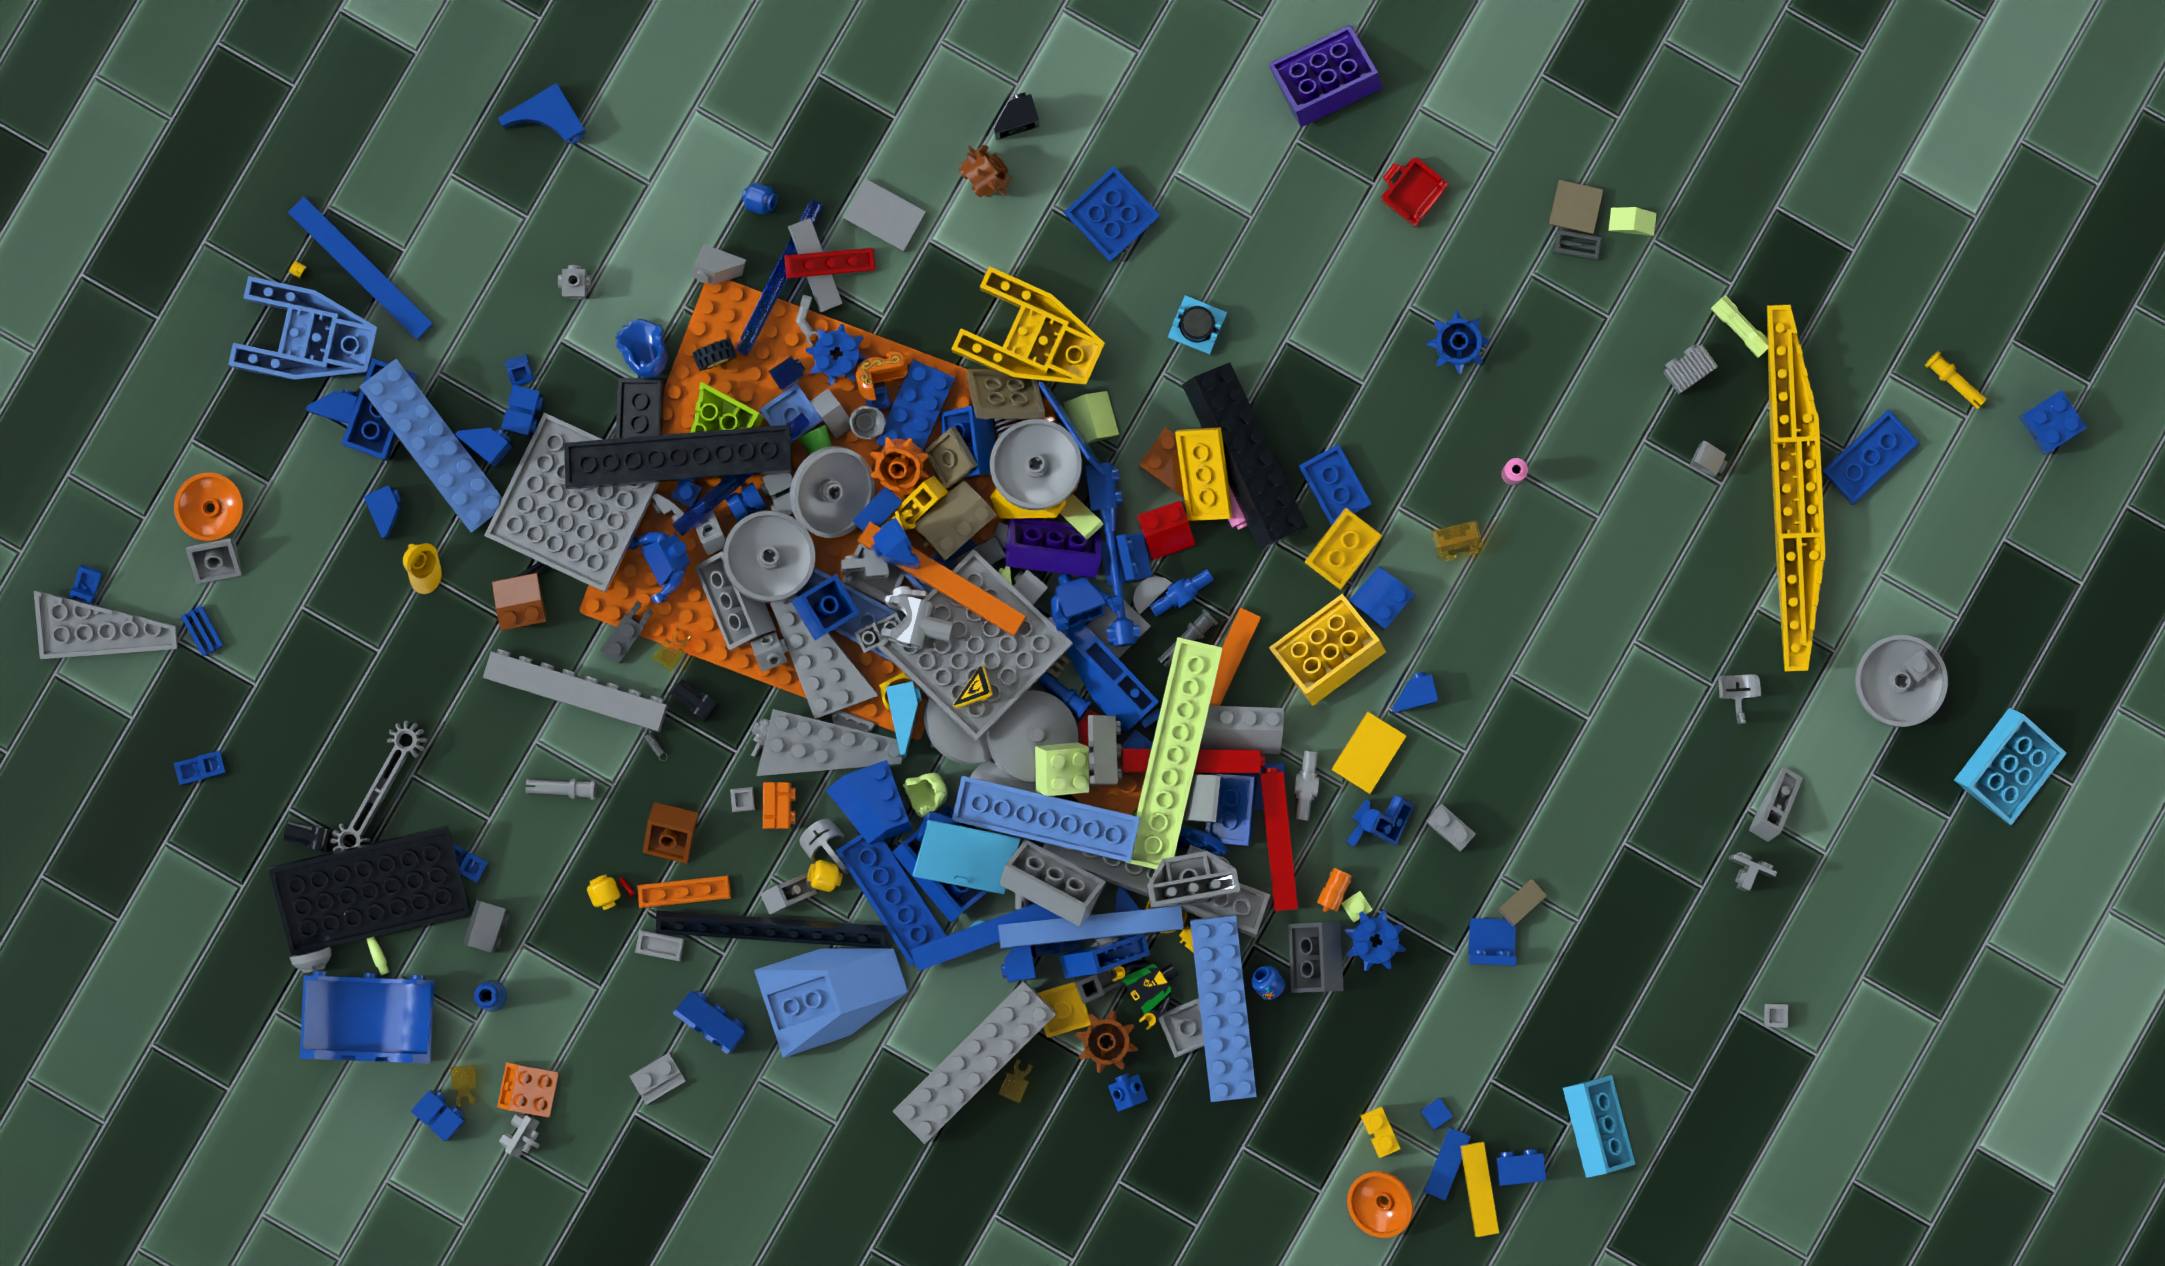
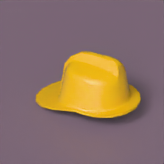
[403,543,442,594]

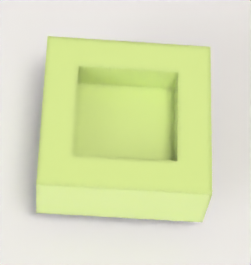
[1341,891,1373,923]

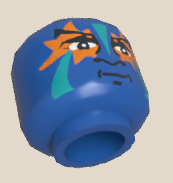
[1251,966,1285,1000]

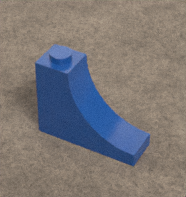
[498,83,586,144]
[1059,934,1150,978]

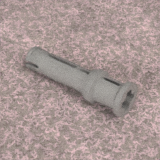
[526,779,597,800]

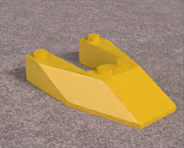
[951,266,1105,385]

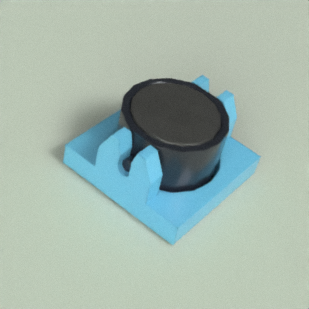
[1167,295,1227,355]

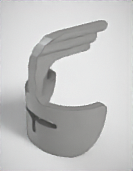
[1718,674,1761,724]
[799,818,849,874]

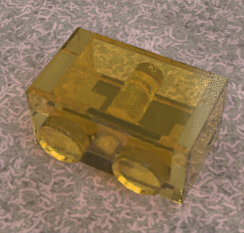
[1431,520,1483,562]

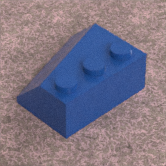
[825,760,912,845]

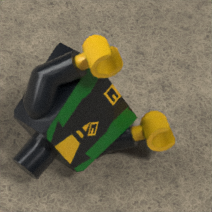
[1109,960,1179,1030]

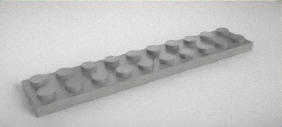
[1043,843,1270,938]

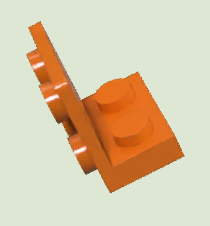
[497,1062,558,1117]

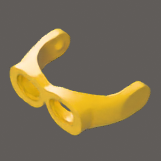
[879,672,924,711]

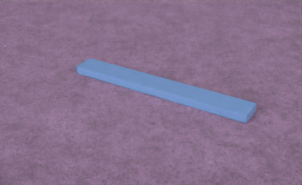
[998,906,1184,949]

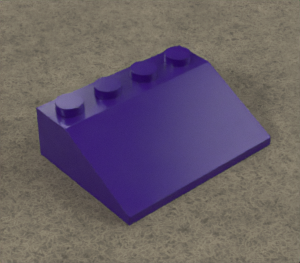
[1269,25,1382,127]

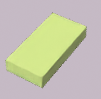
[1059,494,1103,540]

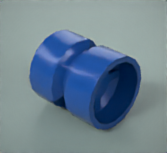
[725,482,767,522]

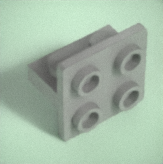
[1728,852,1777,891]

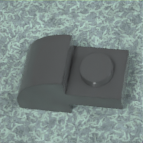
[1074,970,1123,1004]

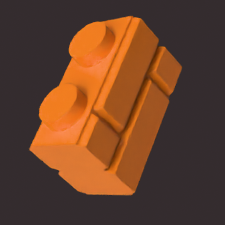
[763,782,796,829]

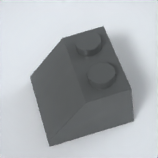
[463,900,510,953]

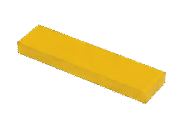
[1460,1142,1499,1237]

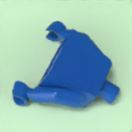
[627,532,690,604]
[1051,574,1123,631]

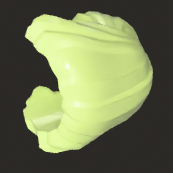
[903,773,948,818]

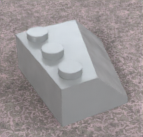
[1088,715,1122,786]

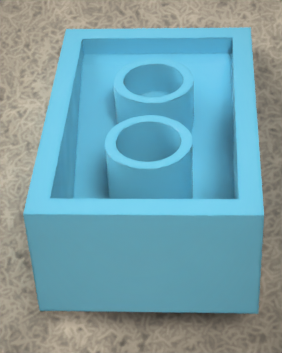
[886,681,922,758]

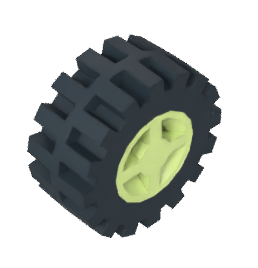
[693,339,737,371]

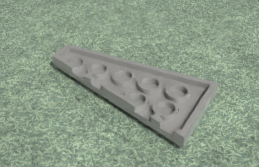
[34,590,178,659]
[770,593,880,719]
[756,709,903,776]

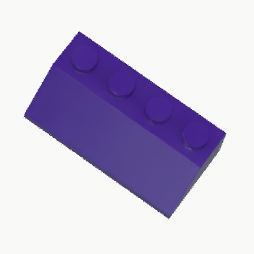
[1005,518,1101,578]

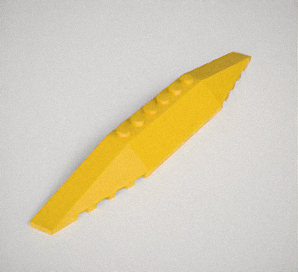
[1767,305,1825,672]

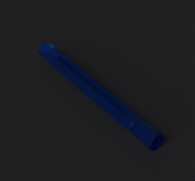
[735,200,823,356]
[672,413,810,536]

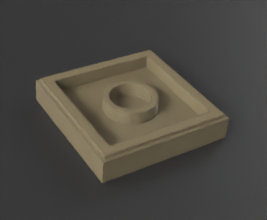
[1548,180,1603,235]
[924,427,978,489]

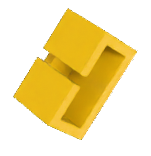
[1360,1106,1400,1158]

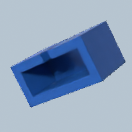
[501,384,544,437]
[411,1090,466,1142]
[1496,1149,1546,1186]

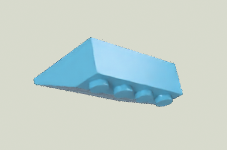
[1954,708,2066,825]

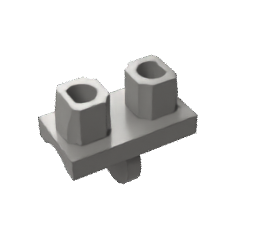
[499,1113,540,1158]

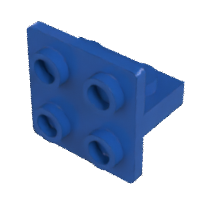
[1100,532,1152,586]

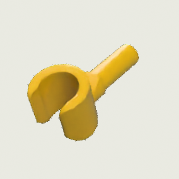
[289,261,306,278]

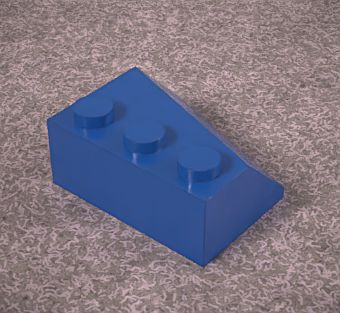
[673,990,748,1054]

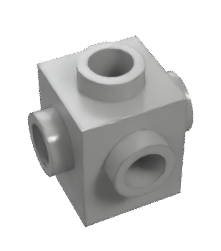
[558,265,591,299]
[750,632,788,672]

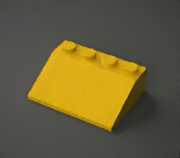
[1269,594,1386,706]

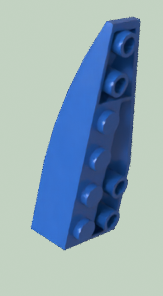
[1048,616,1159,734]

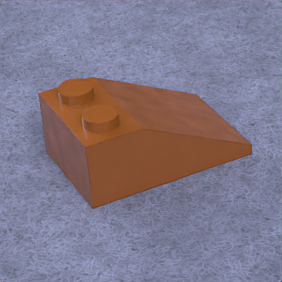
[1139,428,1185,500]

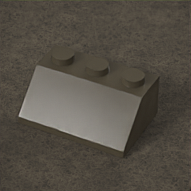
[914,480,997,560]

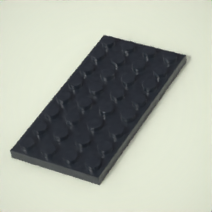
[268,825,471,956]

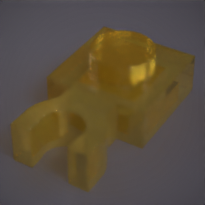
[652,627,691,671]
[999,1059,1033,1103]
[450,1065,476,1106]

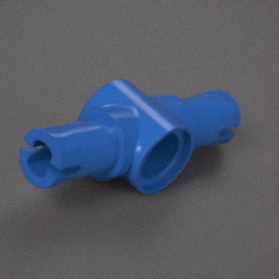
[1149,569,1214,617]

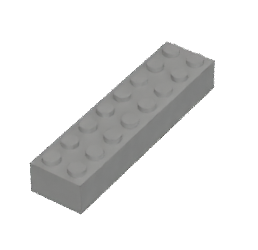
[892,980,1057,1144]

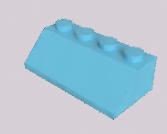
[1563,1075,1635,1178]

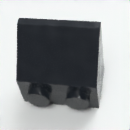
[994,92,1040,140]

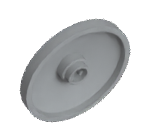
[990,419,1082,510]
[790,446,875,538]
[723,511,815,603]
[1855,635,1948,727]
[987,690,1078,783]
[924,696,992,765]

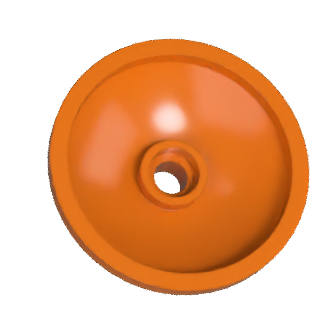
[174,473,243,541]
[1347,1171,1414,1238]

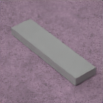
[788,218,842,312]

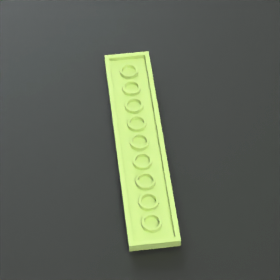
[1125,637,1222,869]

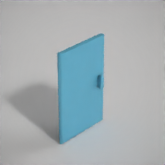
[913,820,1021,894]

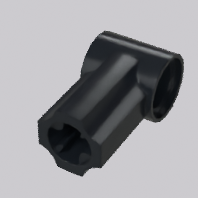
[671,679,719,722]
[283,821,332,852]

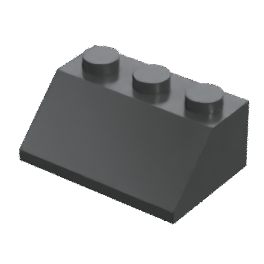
[1288,922,1344,993]

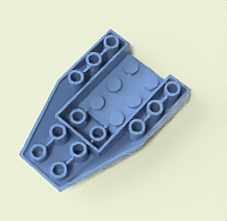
[754,948,908,1058]

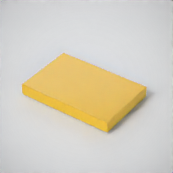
[1304,508,1382,590]
[1331,712,1406,794]

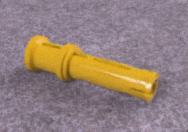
[1924,350,1987,409]

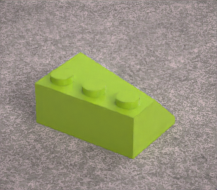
[691,381,765,478]

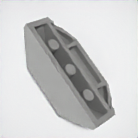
[1147,851,1240,907]

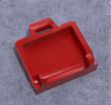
[1381,157,1449,228]

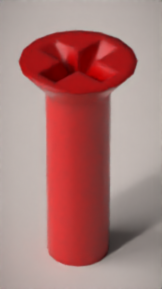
[618,877,637,898]

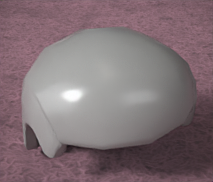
[849,405,886,440]

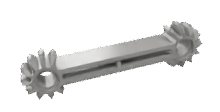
[331,721,427,852]

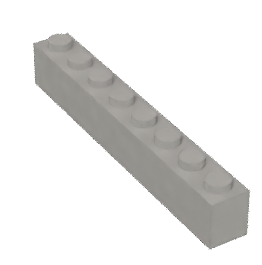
[483,649,668,732]

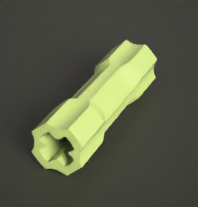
[1711,295,1768,358]

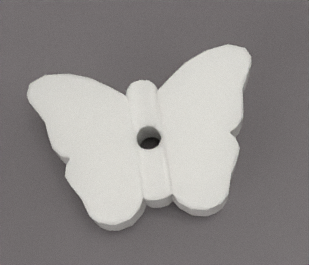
[885,586,928,615]

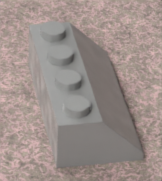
[694,551,776,650]
[1199,705,1284,754]
[999,839,1106,927]

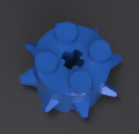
[1427,311,1490,374]
[806,324,868,386]
[1345,910,1406,971]

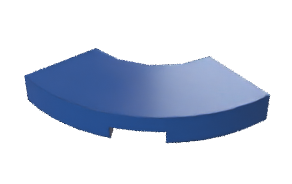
[1176,827,1227,856]

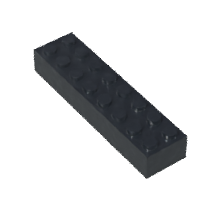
[1182,362,1308,550]

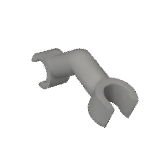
[796,295,819,347]

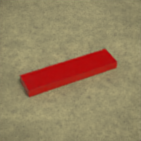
[784,248,875,278]

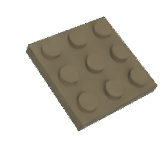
[966,369,1045,420]

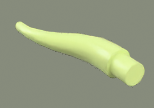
[366,937,389,975]

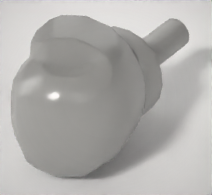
[751,719,770,758]

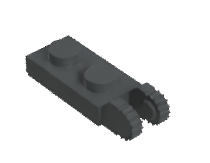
[600,601,653,664]

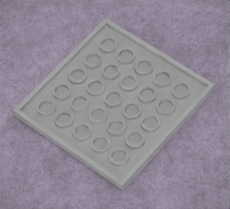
[484,413,660,593]
[877,549,1073,742]

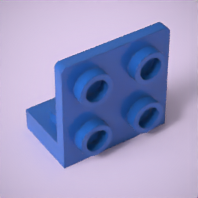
[1468,918,1516,966]

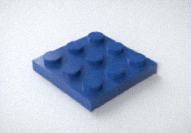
[1064,166,1160,263]

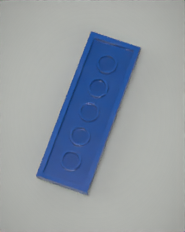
[836,834,946,966]

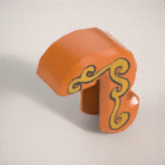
[856,351,908,400]

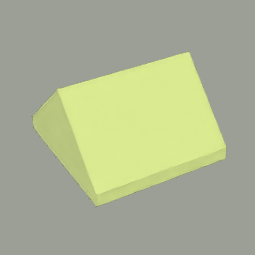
[1063,391,1119,443]

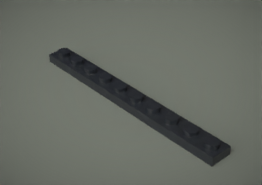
[656,910,886,949]

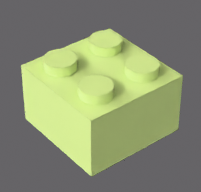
[1035,742,1089,796]

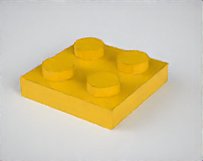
[1038,982,1090,1038]

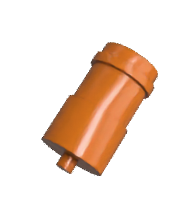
[1317,868,1352,913]

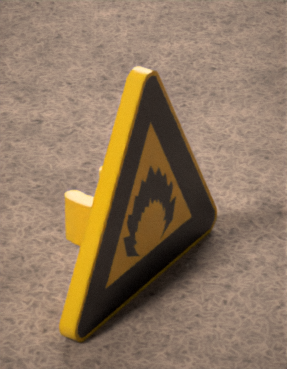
[953,665,993,708]

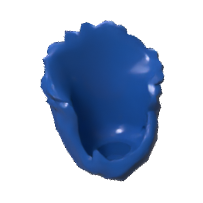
[615,319,668,378]

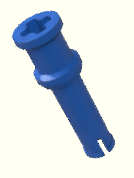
[1036,672,1092,719]

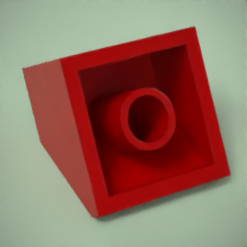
[1137,500,1195,560]

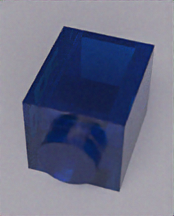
[769,356,806,392]

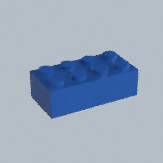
[341,358,419,462]

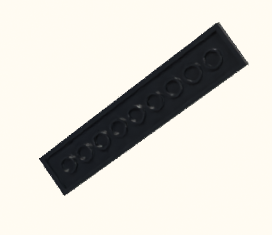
[564,425,793,489]

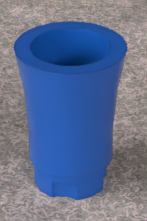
[474,980,507,1012]

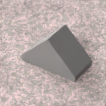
[810,389,851,439]

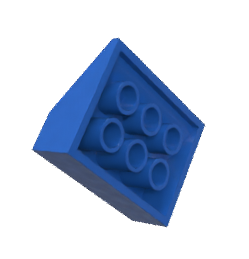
[892,805,989,922]

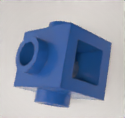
[1108,1073,1148,1111]

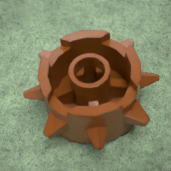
[959,145,1012,198]
[1075,1011,1137,1073]

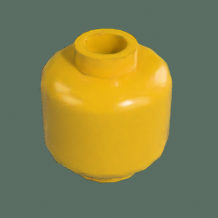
[807,860,843,892]
[587,874,620,910]

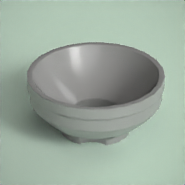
[289,947,332,973]

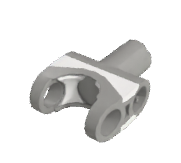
[880,596,954,649]

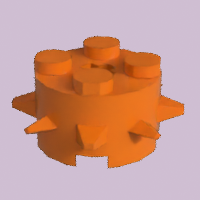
[870,437,929,494]

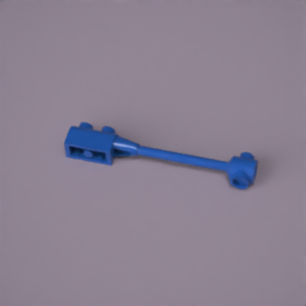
[1085,463,1140,647]

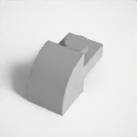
[841,549,889,580]

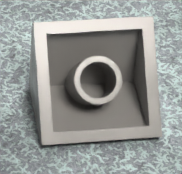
[186,538,242,584]

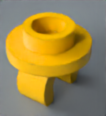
[892,509,916,532]

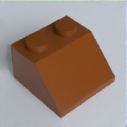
[492,572,547,631]
[643,802,699,864]

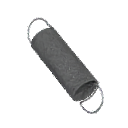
[642,728,667,761]

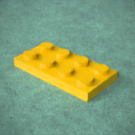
[1175,427,1233,521]

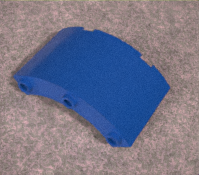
[300,971,434,1064]

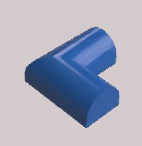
[1361,795,1415,846]

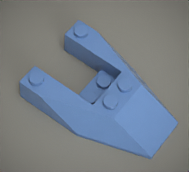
[228,276,378,380]

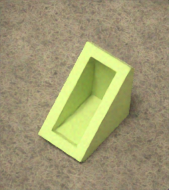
[1608,207,1657,236]

